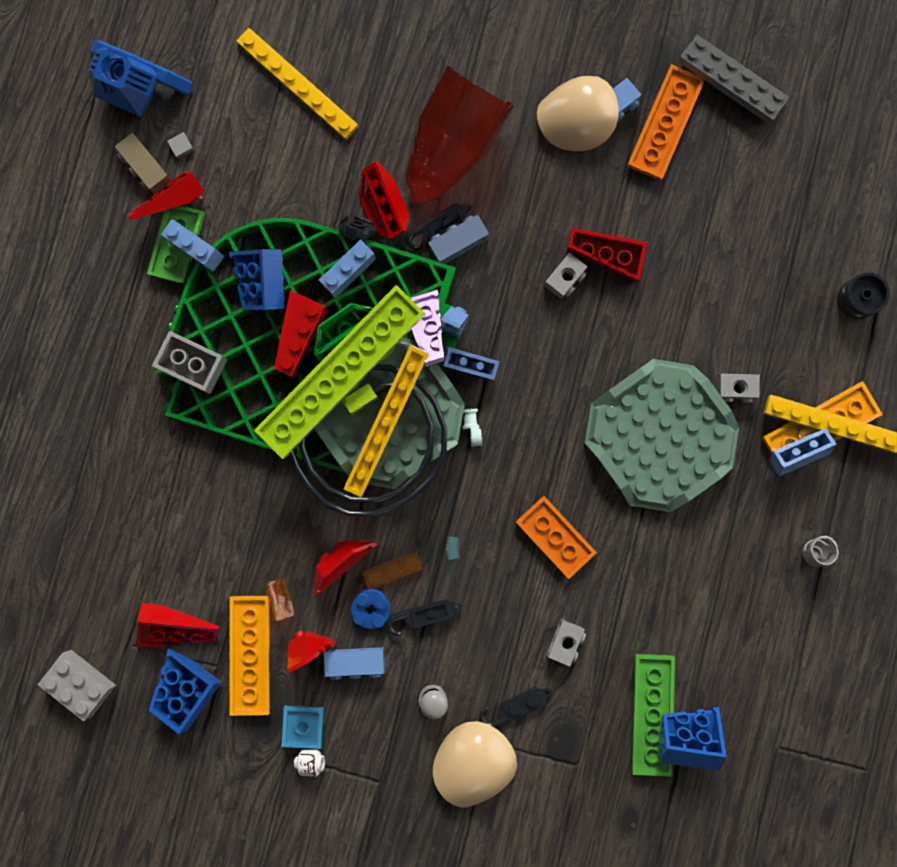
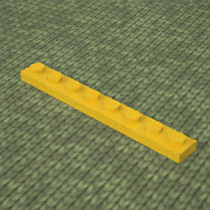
[237,28,358,140]
[344,345,429,497]
[763,395,897,454]

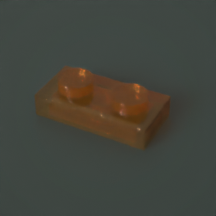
[265,577,295,621]

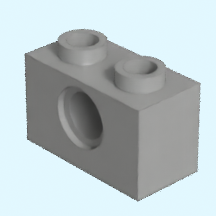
[544,252,587,300]
[716,374,760,403]
[546,619,586,666]

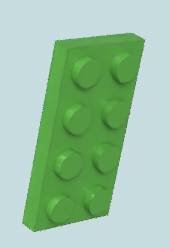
[147,206,205,285]

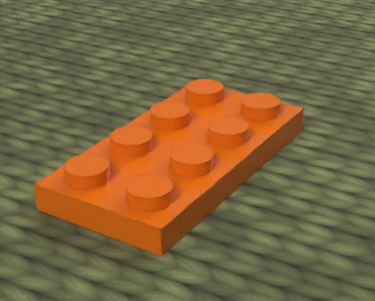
[516,496,597,579]

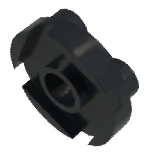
[339,216,377,242]

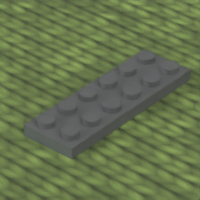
[677,35,789,124]

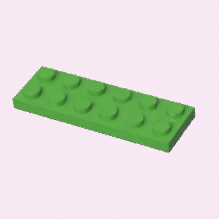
[631,654,675,776]

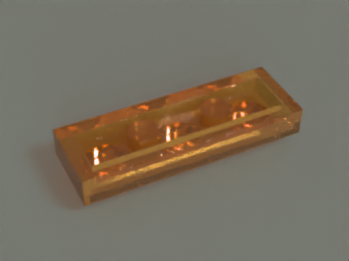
[362,551,423,589]

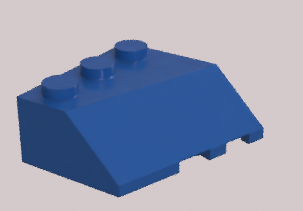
[229,250,285,310]
[148,649,221,734]
[659,707,727,771]

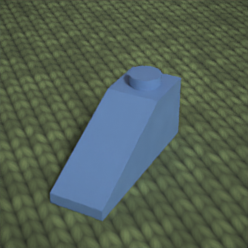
[441,307,469,339]

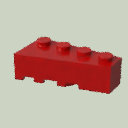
[566,228,647,282]
[274,290,328,380]

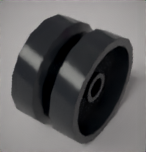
[838,272,890,319]

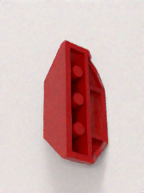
[359,161,409,240]
[314,539,378,596]

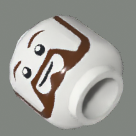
[294,749,325,777]

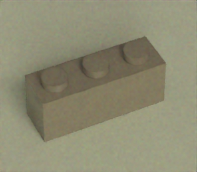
[115,132,171,194]

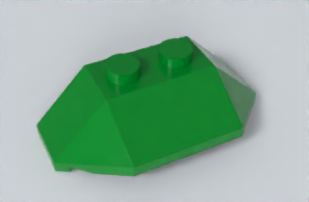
[314,303,373,362]

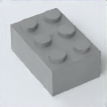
[152,331,228,394]
[38,650,116,721]

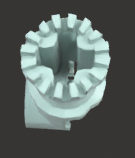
[462,409,482,447]

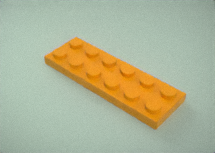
[762,381,883,454]
[230,596,270,716]

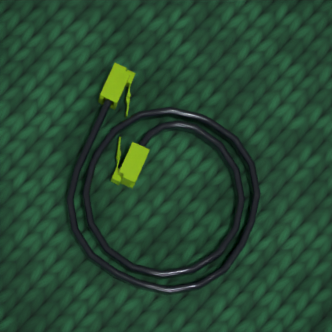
[289,335,447,517]

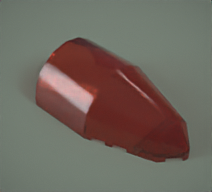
[406,66,515,204]

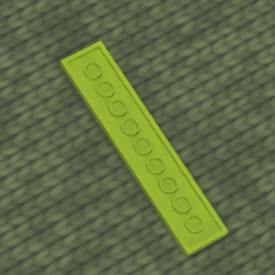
[254,285,426,459]

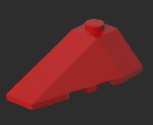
[127,171,206,220]
[136,603,219,648]
[287,630,336,673]

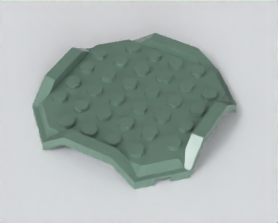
[314,339,465,489]
[584,359,739,512]

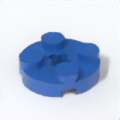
[351,589,390,629]

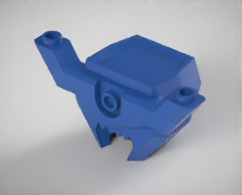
[88,40,193,117]

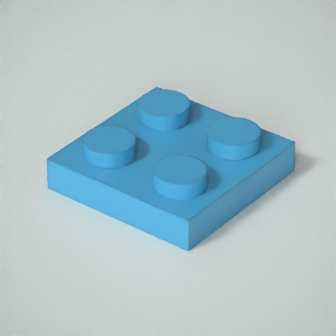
[282,705,324,749]

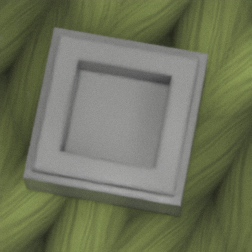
[168,132,194,159]

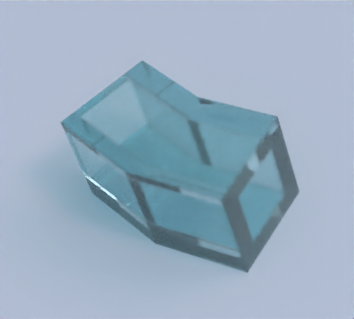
[446,536,460,560]

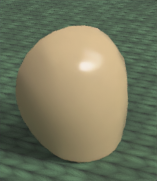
[537,76,619,151]
[433,721,517,808]

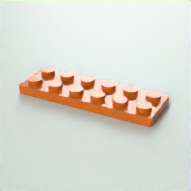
[627,64,705,181]

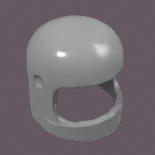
[802,536,839,567]
[418,685,448,719]

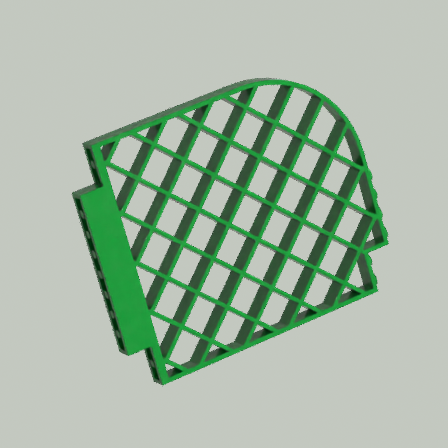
[156,218,458,473]

